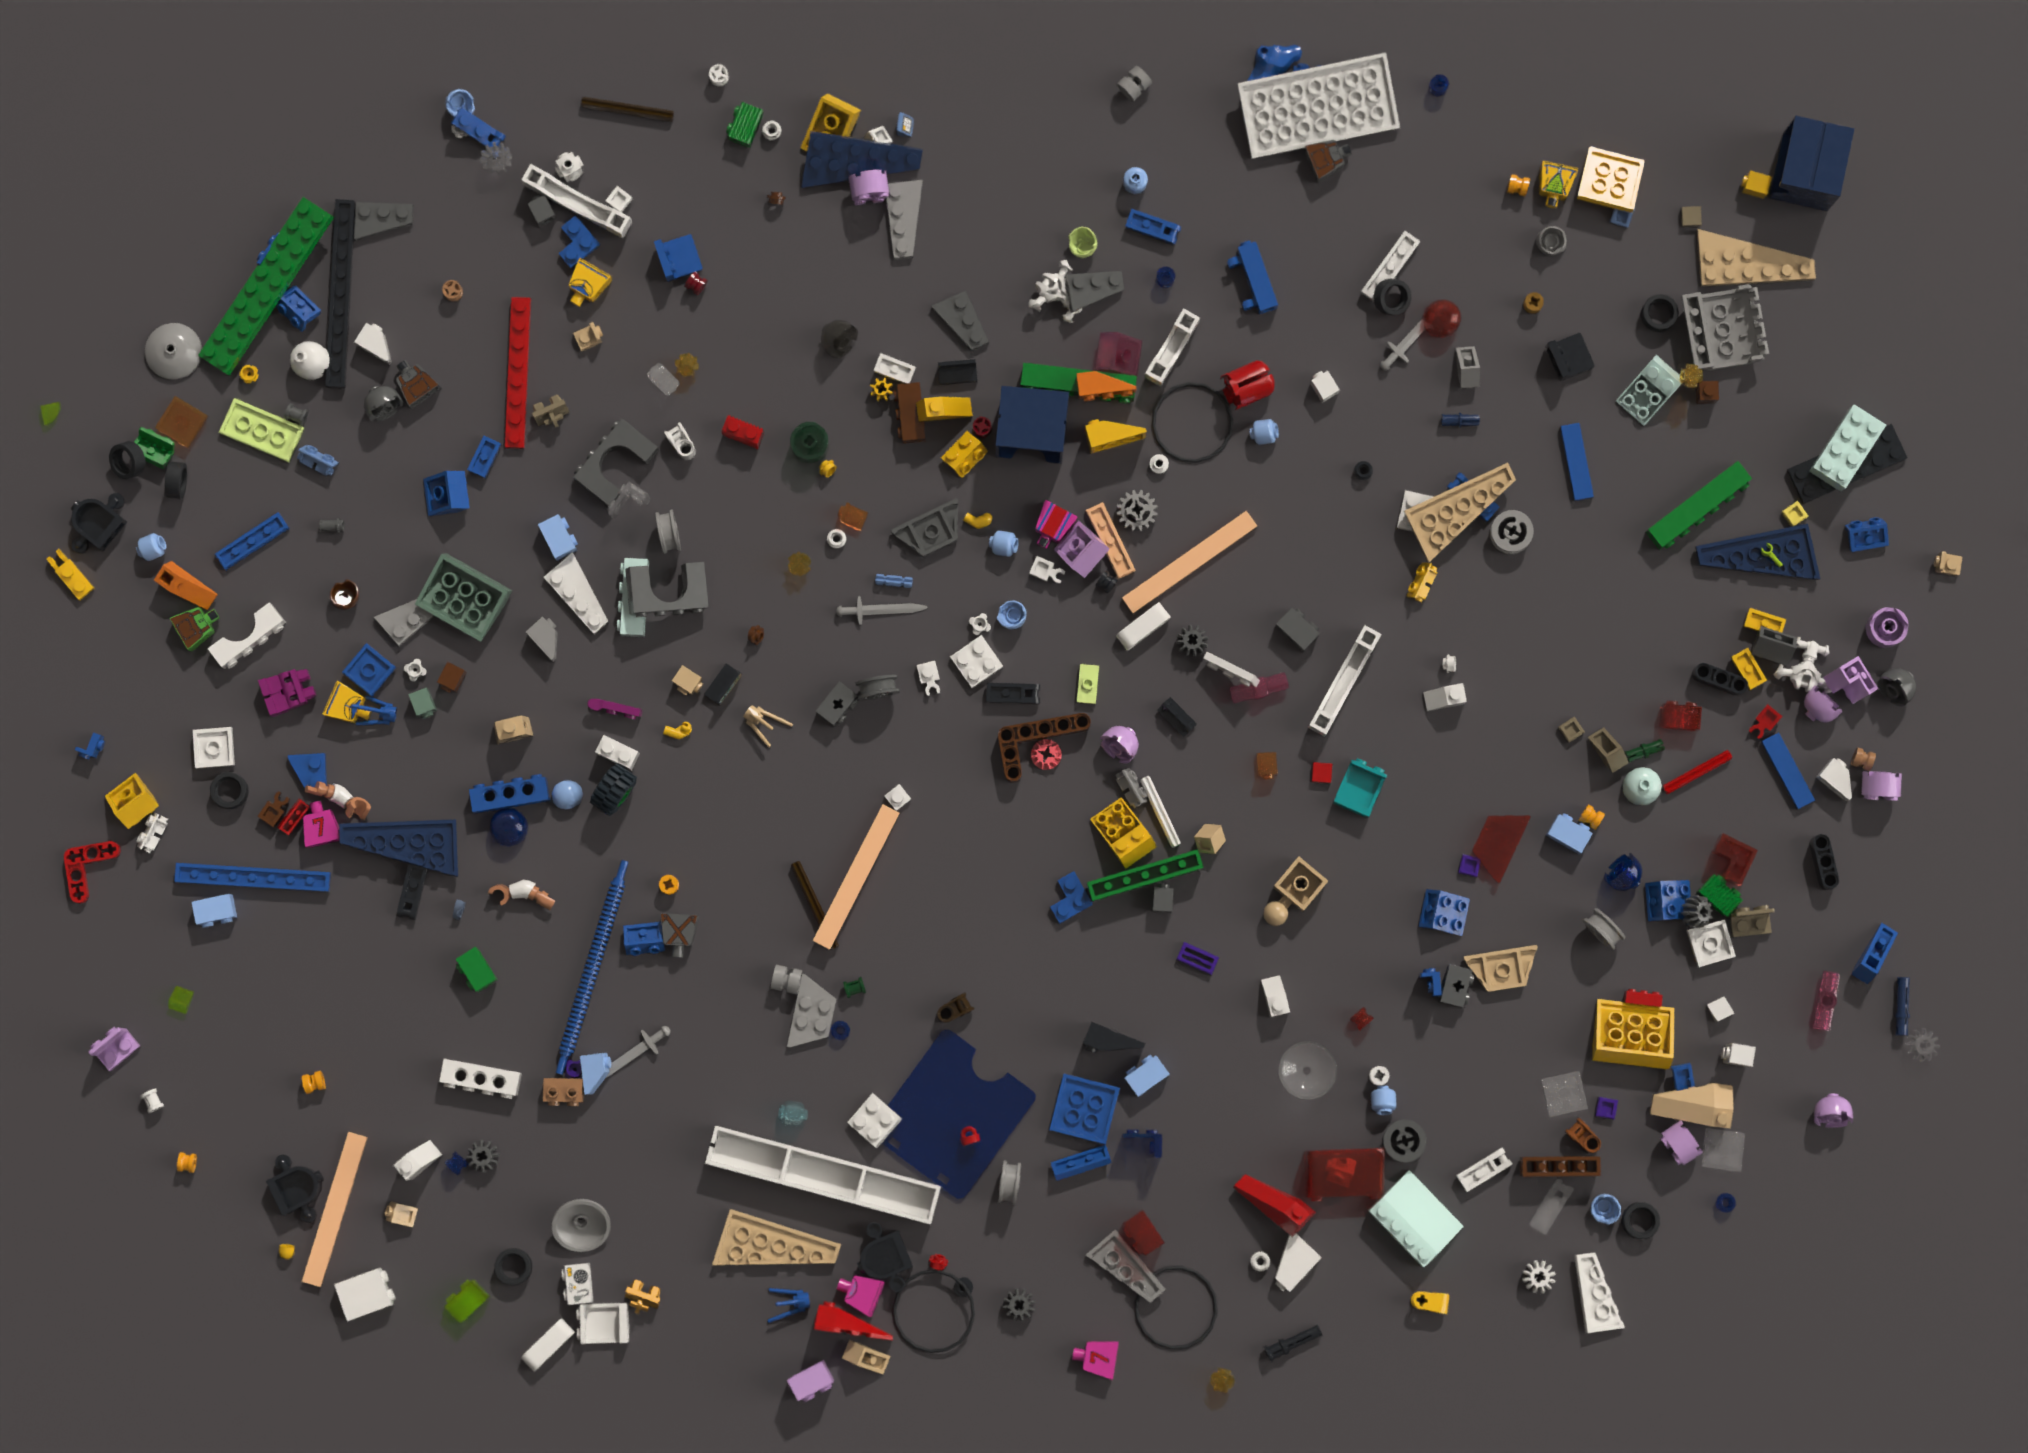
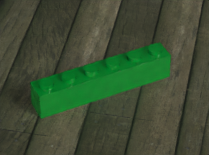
[1021,363,1137,404]
[1645,461,1752,550]
[1087,849,1204,902]

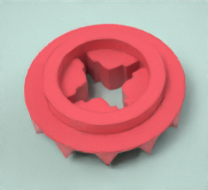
[1031,739,1062,770]

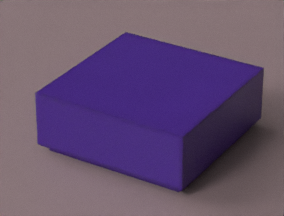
[1458,854,1482,878]
[1595,1097,1618,1119]

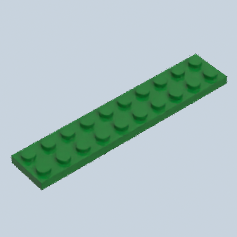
[198,197,334,376]

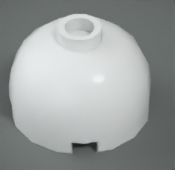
[290,341,330,380]

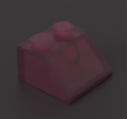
[1095,332,1143,376]

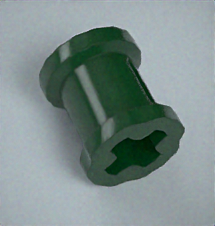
[843,977,866,998]

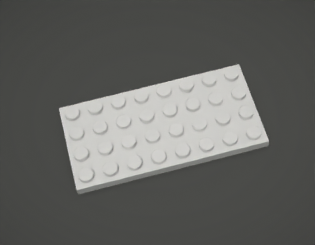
[1237,53,1400,158]

